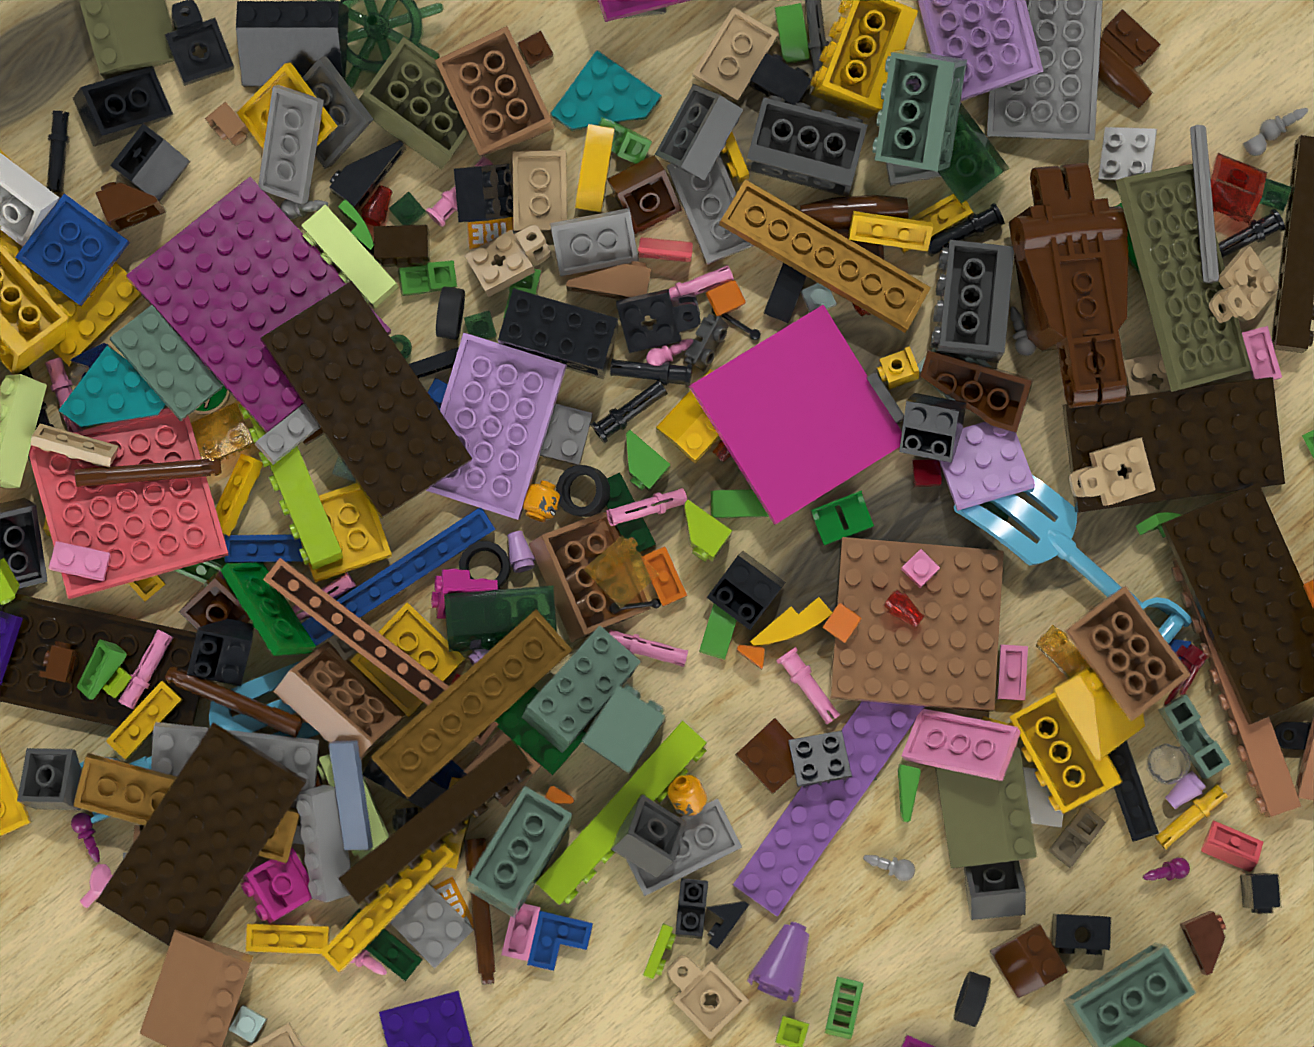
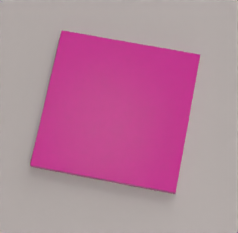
[689,305,902,525]

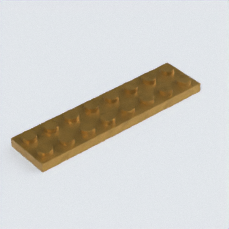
[719,179,931,333]
[371,610,573,798]
[74,753,300,863]

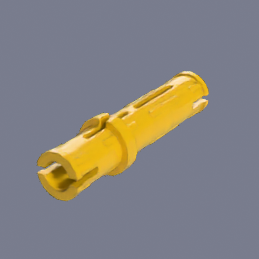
[1154,784,1228,850]

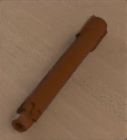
[75,458,222,487]
[165,667,303,738]
[464,838,496,985]

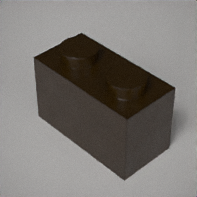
[374,225,430,267]

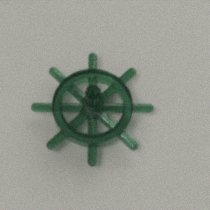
[316,0,444,89]

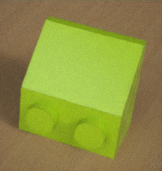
[684,499,732,562]

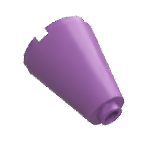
[747,922,809,1002]

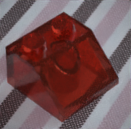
[1210,153,1267,224]

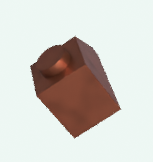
[1180,911,1226,975]

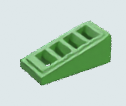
[77,639,127,700]
[898,764,921,822]
[825,977,864,1039]

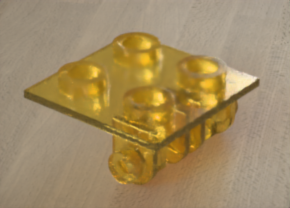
[191,402,254,461]
[584,535,659,608]
[1035,625,1089,678]

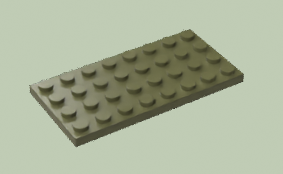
[1116,164,1252,392]

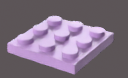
[939,422,1035,511]

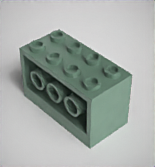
[873,49,967,172]
[522,625,641,753]
[582,684,666,774]
[467,786,572,918]
[1063,942,1196,1047]

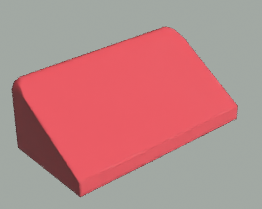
[638,237,693,263]
[1201,820,1263,872]

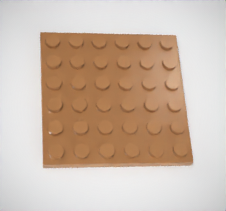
[830,537,1004,712]

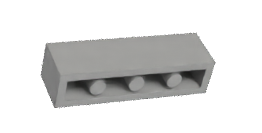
[297,785,351,902]

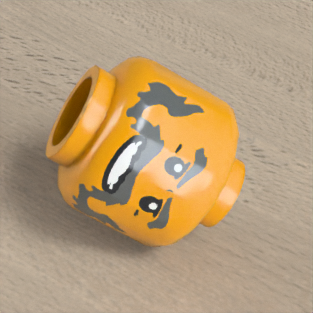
[523,480,560,522]
[668,775,707,816]

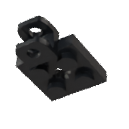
[165,0,234,86]
[616,289,701,353]

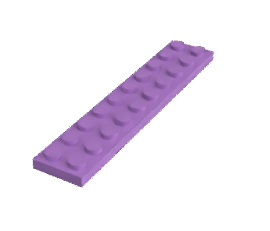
[733,701,925,917]

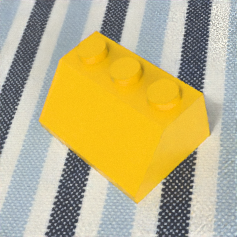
[656,369,720,464]

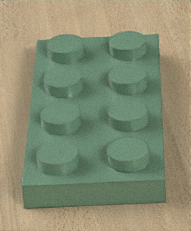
[110,305,223,421]

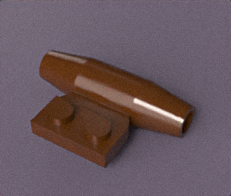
[1098,9,1161,109]
[800,195,909,260]

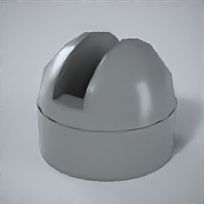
[1243,133,1267,156]

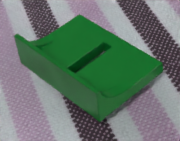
[810,490,874,546]

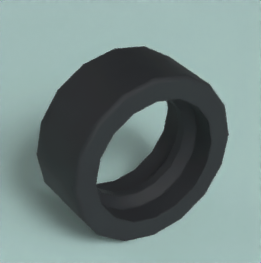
[436,286,465,340]
[556,465,610,517]
[459,541,510,589]
[954,971,991,1027]

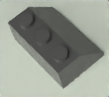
[655,84,743,180]

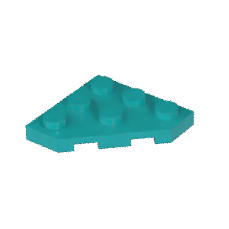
[550,50,662,131]
[58,346,166,428]

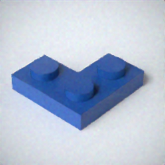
[527,911,593,971]

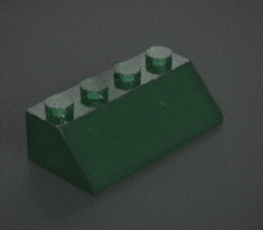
[910,102,1010,204]
[444,585,557,652]

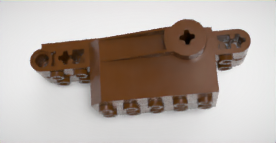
[1009,162,1128,408]

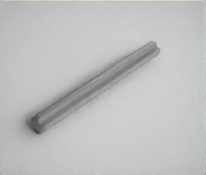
[1190,125,1219,283]

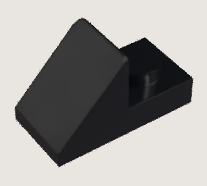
[706,901,749,950]

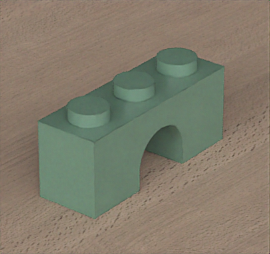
[1158,694,1231,779]

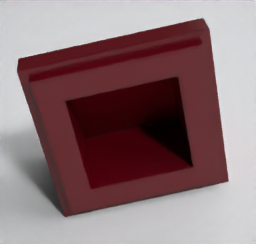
[912,459,942,487]

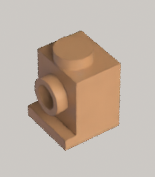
[205,102,249,146]

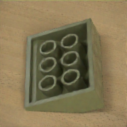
[79,0,174,80]
[359,37,468,170]
[935,748,1037,868]

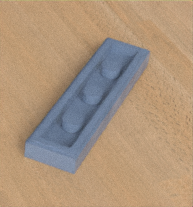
[329,740,373,850]

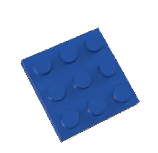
[15,193,130,306]

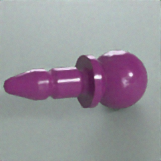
[71,812,100,863]
[1143,857,1190,881]

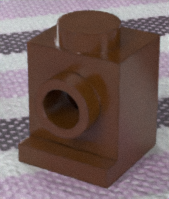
[39,641,78,683]

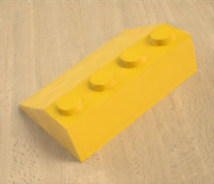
[1054,665,1145,761]

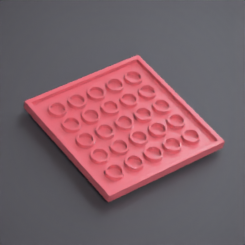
[29,408,229,599]

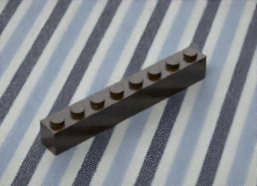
[1272,135,1314,353]
[338,739,534,905]

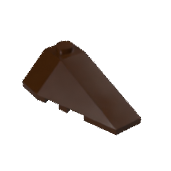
[920,350,1034,433]

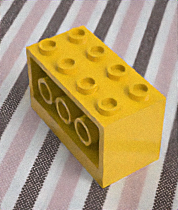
[810,0,918,118]
[0,244,69,375]
[1008,692,1123,814]

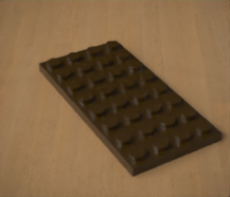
[261,281,473,519]
[1063,377,1285,513]
[1161,483,1314,725]
[0,594,200,735]
[96,722,307,946]

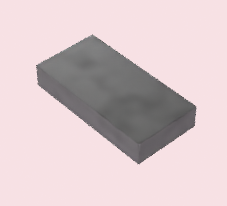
[867,373,904,424]

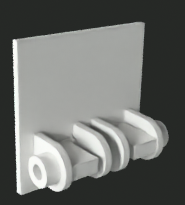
[1098,127,1157,180]

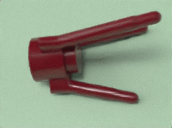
[1164,644,1208,705]

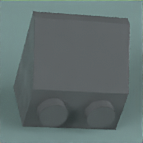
[17,748,82,810]
[611,795,687,877]
[964,860,1026,920]

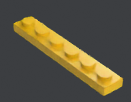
[320,843,457,972]

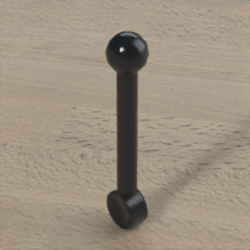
[712,308,761,340]
[609,598,661,614]

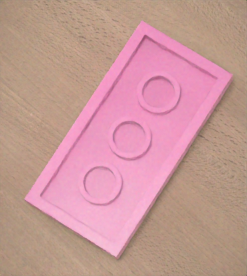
[902,709,1021,781]

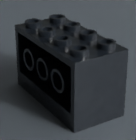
[498,288,619,380]

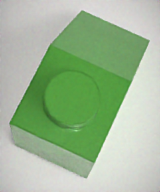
[626,430,671,492]

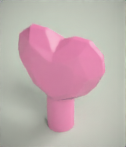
[80,864,112,908]

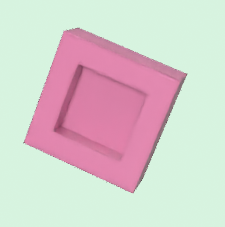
[901,549,940,588]

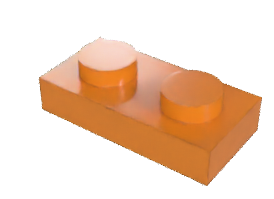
[641,546,687,607]

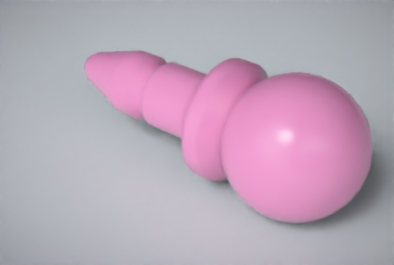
[646,339,694,366]
[351,949,387,975]

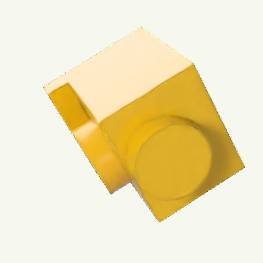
[876,346,919,390]

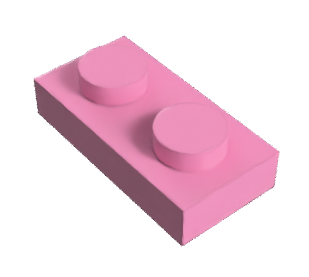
[1242,326,1282,381]
[49,541,111,581]
[997,645,1028,701]
[501,903,541,961]

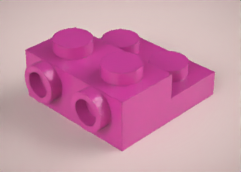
[431,569,498,620]
[241,847,312,924]

